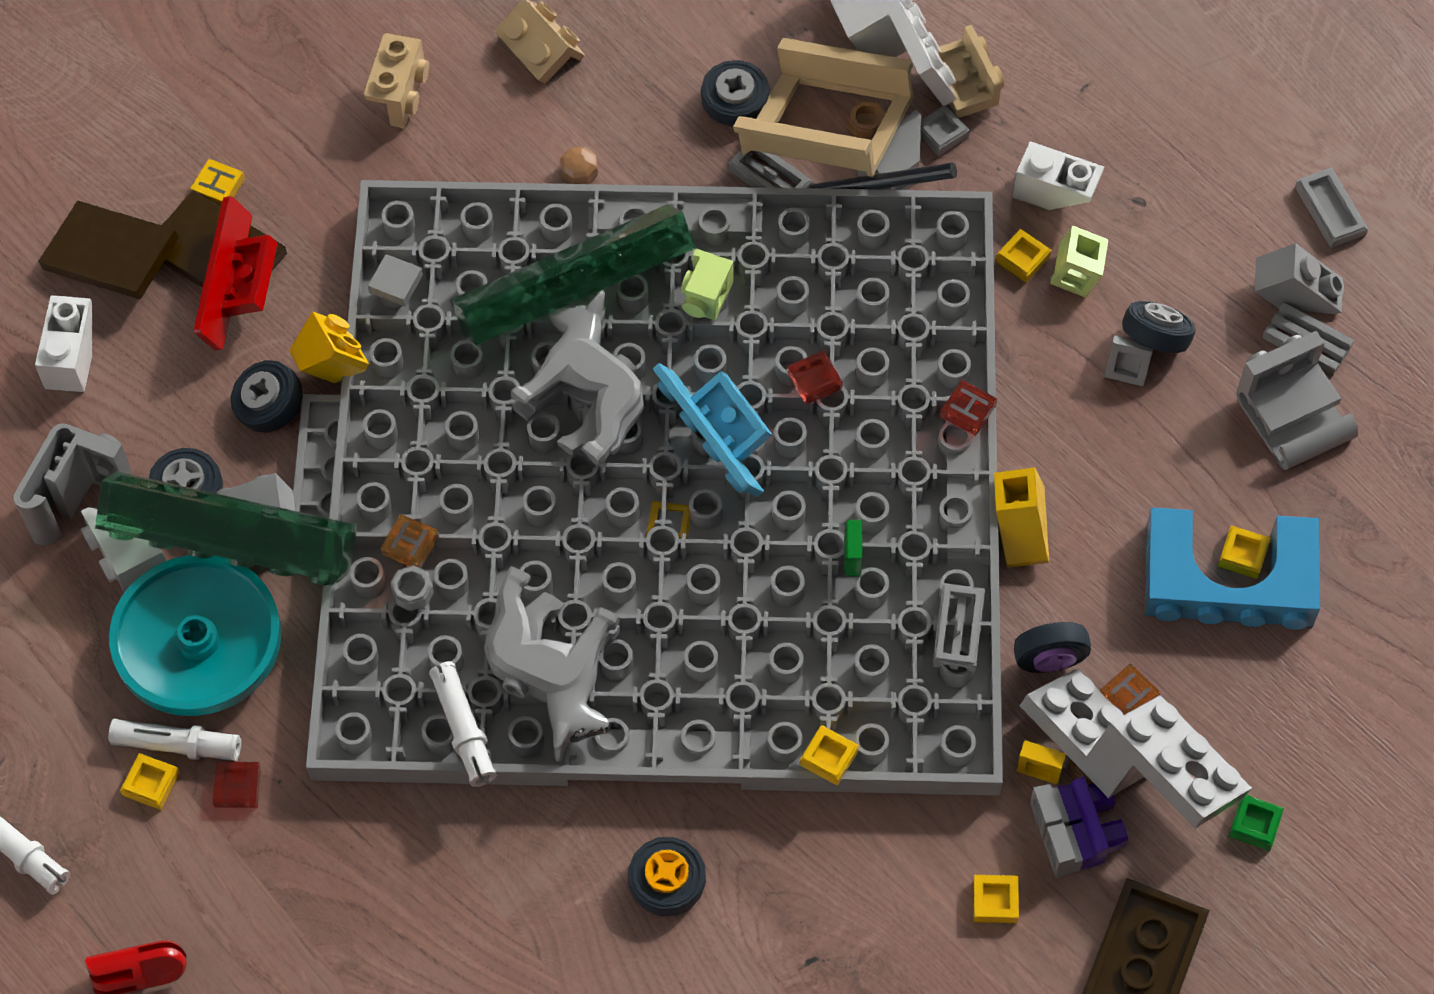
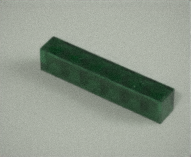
[450,204,696,345]
[95,471,357,586]

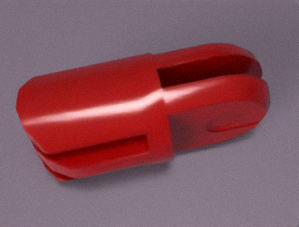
[85,940,187,994]

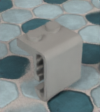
[1236,331,1358,470]
[13,424,136,545]

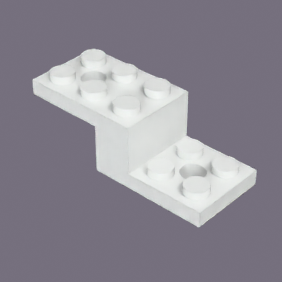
[830,0,957,106]

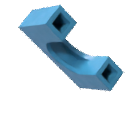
[1145,507,1320,630]

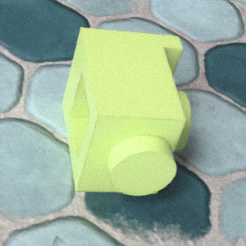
[1050,225,1108,298]
[681,249,733,321]

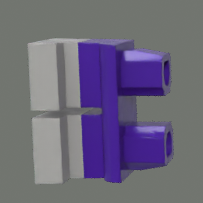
[1030,777,1128,878]

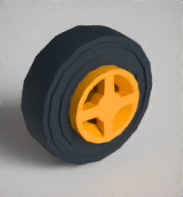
[628,837,706,916]

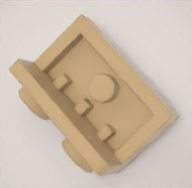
[494,0,585,84]
[939,25,1004,118]
[364,33,429,128]

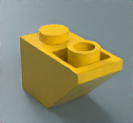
[289,311,369,383]
[994,467,1049,568]

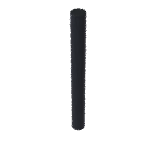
[809,162,957,190]

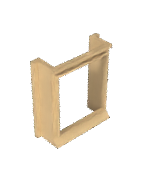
[733,38,914,177]

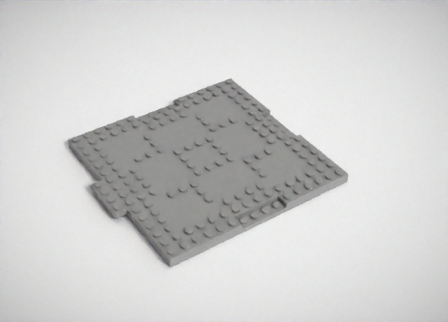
[288,180,1003,796]

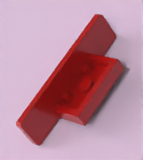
[194,196,278,351]

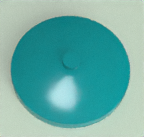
[109,554,282,716]

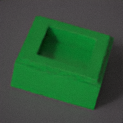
[844,520,862,576]
[1228,795,1284,851]

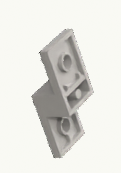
[1019,668,1252,828]

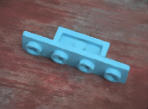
[653,363,773,497]

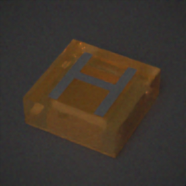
[381,514,439,569]
[1100,663,1161,715]

